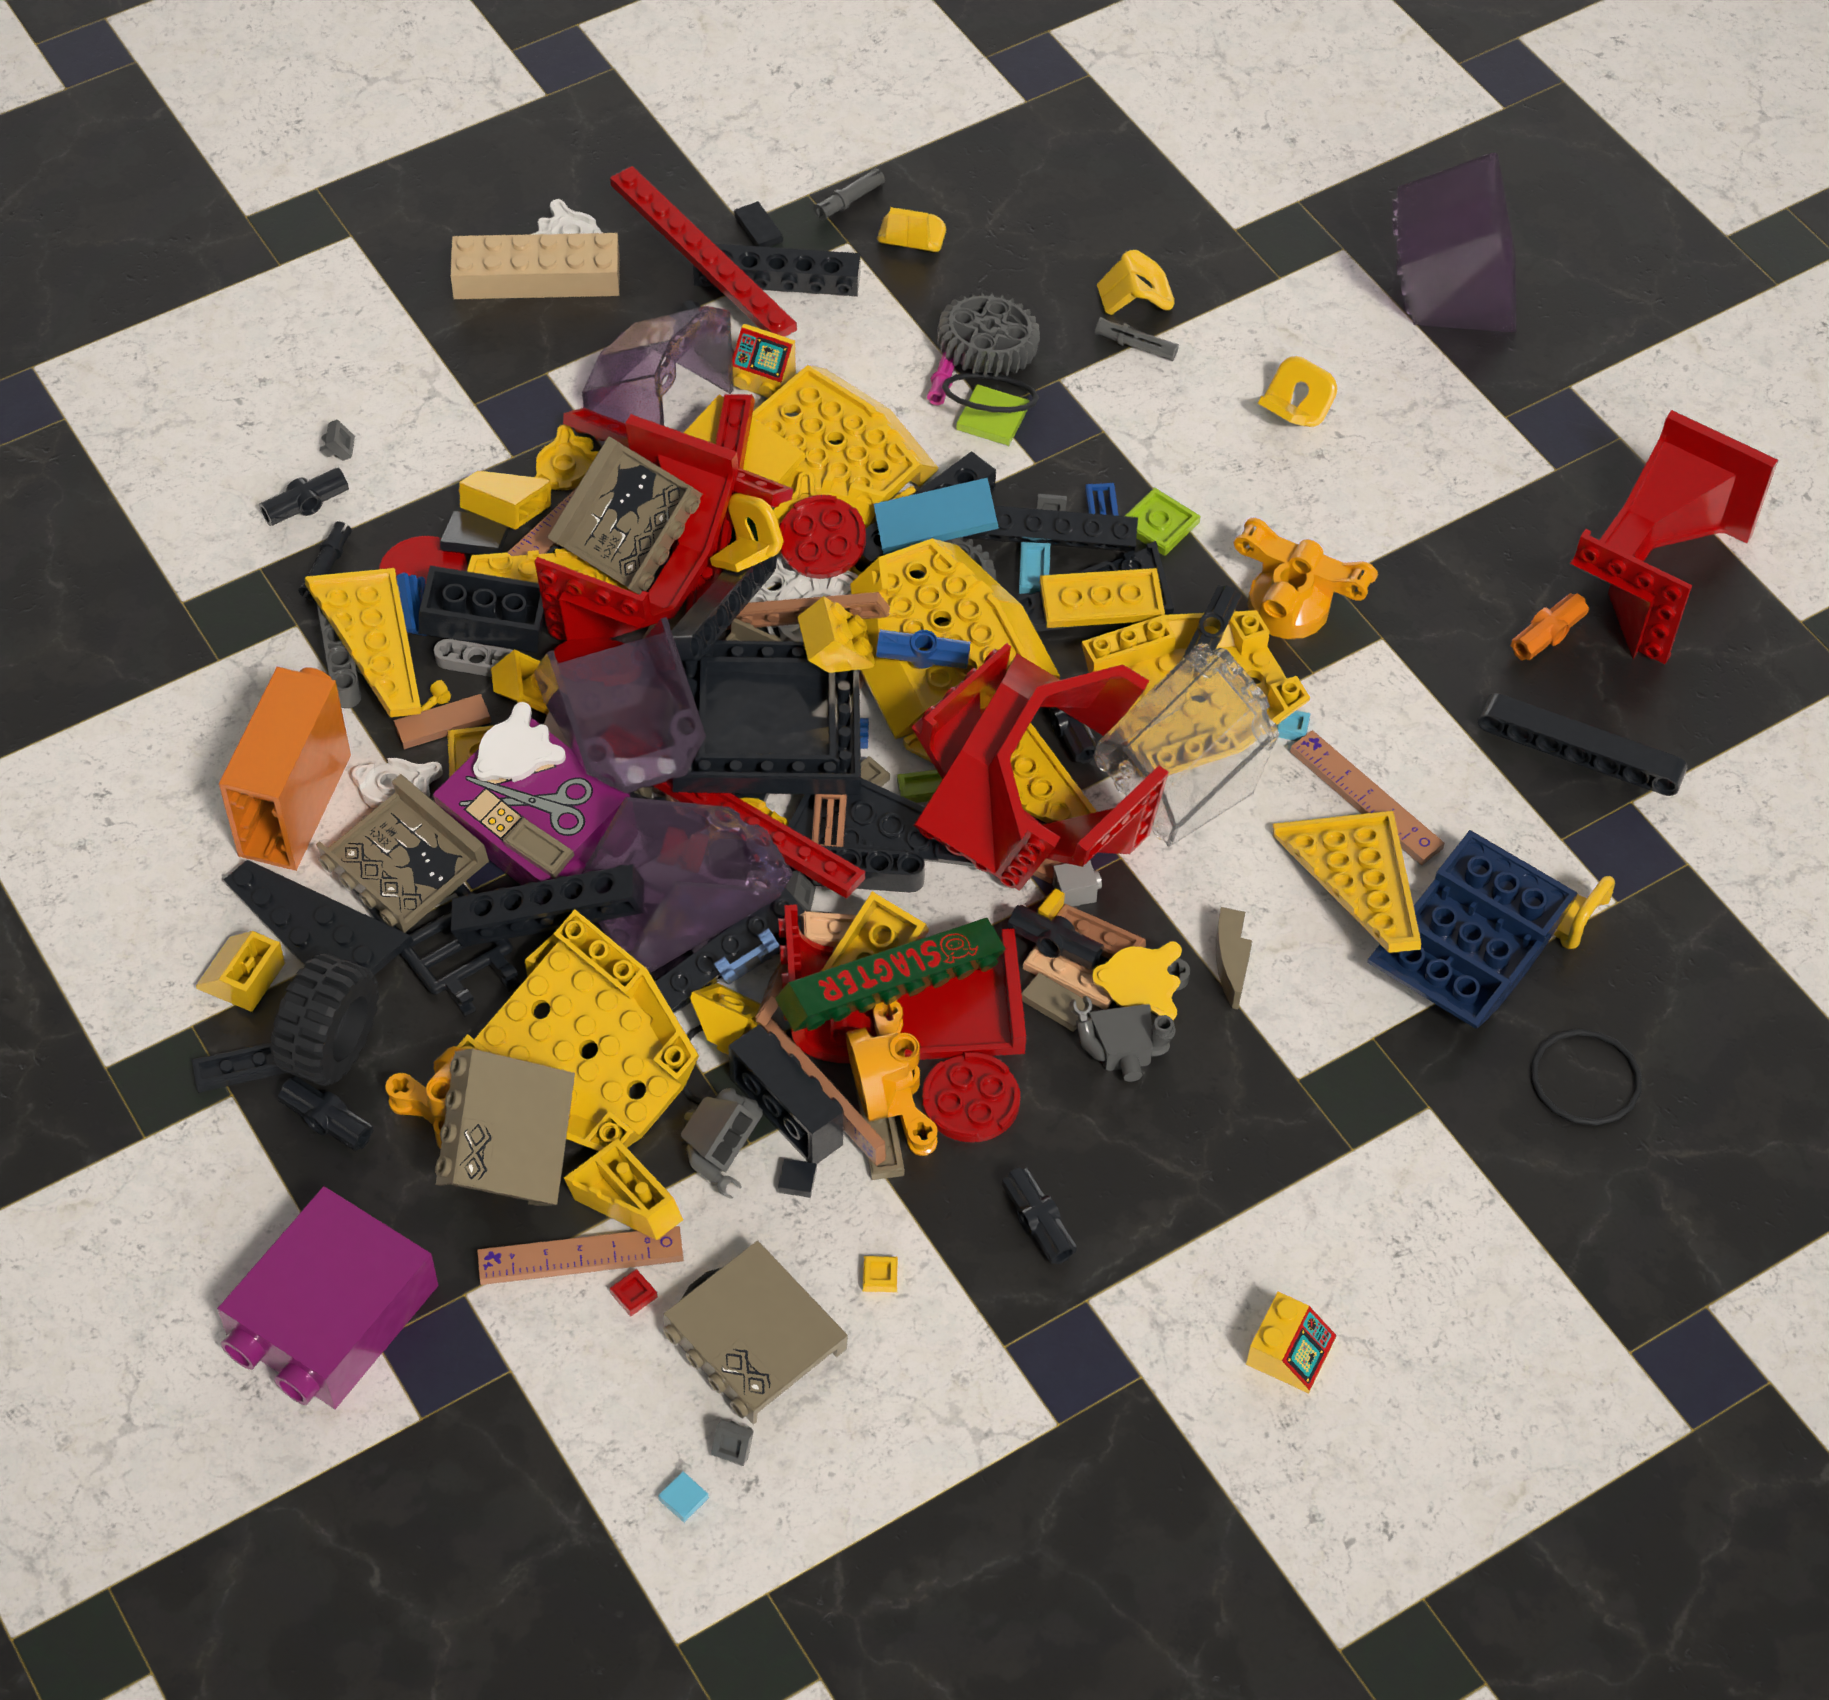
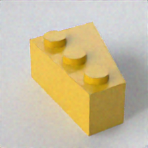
[564,1138,683,1240]

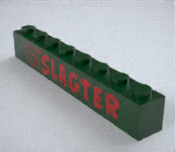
[775,918,1006,1032]

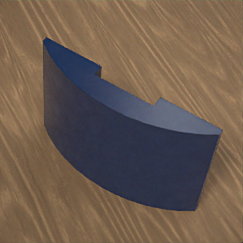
[1367,830,1578,1029]

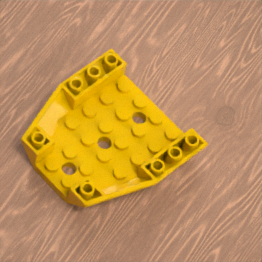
[752,365,938,529]
[850,538,1060,740]
[1081,610,1310,776]
[457,909,699,1152]

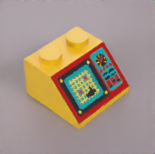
[730,324,796,398]
[1246,1292,1337,1394]

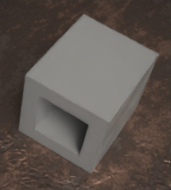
[1052,860,1102,907]

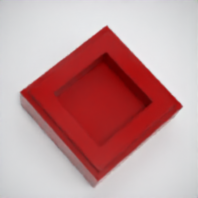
[609,1269,658,1317]

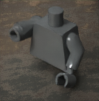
[1069,996,1176,1082]
[681,1088,763,1199]

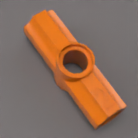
[1510,593,1589,661]

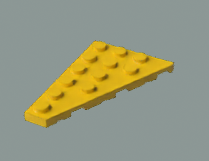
[903,723,1097,824]
[1273,811,1421,953]

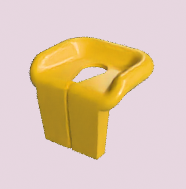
[877,207,946,252]
[1097,250,1175,315]
[1258,356,1337,427]
[710,493,783,572]
[1553,876,1615,949]

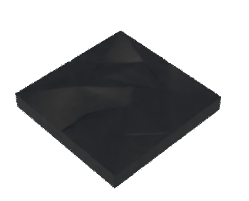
[673,640,861,795]

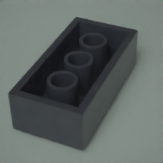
[419,565,545,653]
[728,1024,844,1164]

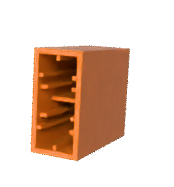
[219,667,351,871]

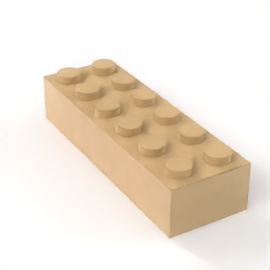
[451,233,620,299]

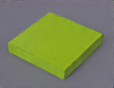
[956,384,1030,446]
[1125,488,1201,556]

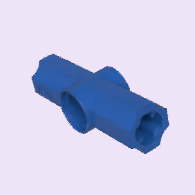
[876,630,971,669]

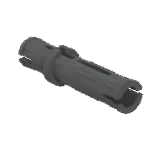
[814,168,885,220]
[1095,317,1179,361]

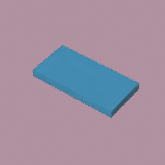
[874,478,999,555]

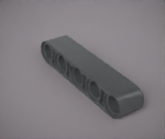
[317,604,361,708]

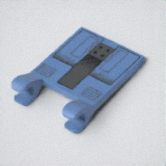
[714,928,780,984]

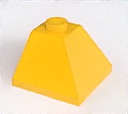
[491,649,561,715]
[690,983,761,1054]

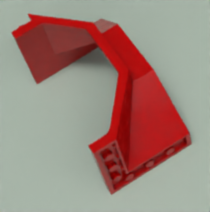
[1570,410,1778,664]
[534,414,739,641]
[911,643,1169,867]
[913,653,1149,891]

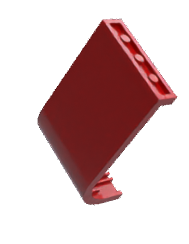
[778,904,1026,1063]

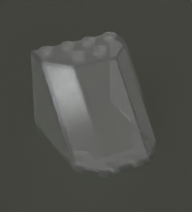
[1093,643,1279,847]

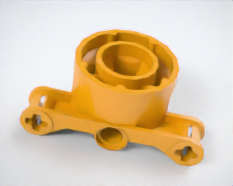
[1234,518,1378,639]
[845,1001,937,1156]
[385,1046,465,1149]

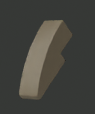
[1215,907,1253,1009]

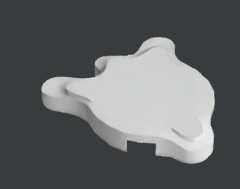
[531,199,602,235]
[473,702,566,782]
[351,758,443,809]

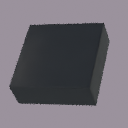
[778,1158,817,1198]

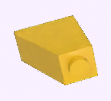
[459,470,551,530]

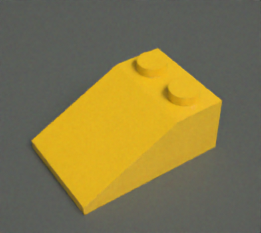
[822,891,929,971]

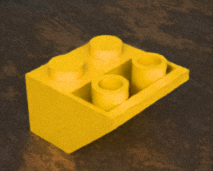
[797,596,875,673]
[196,931,285,1012]

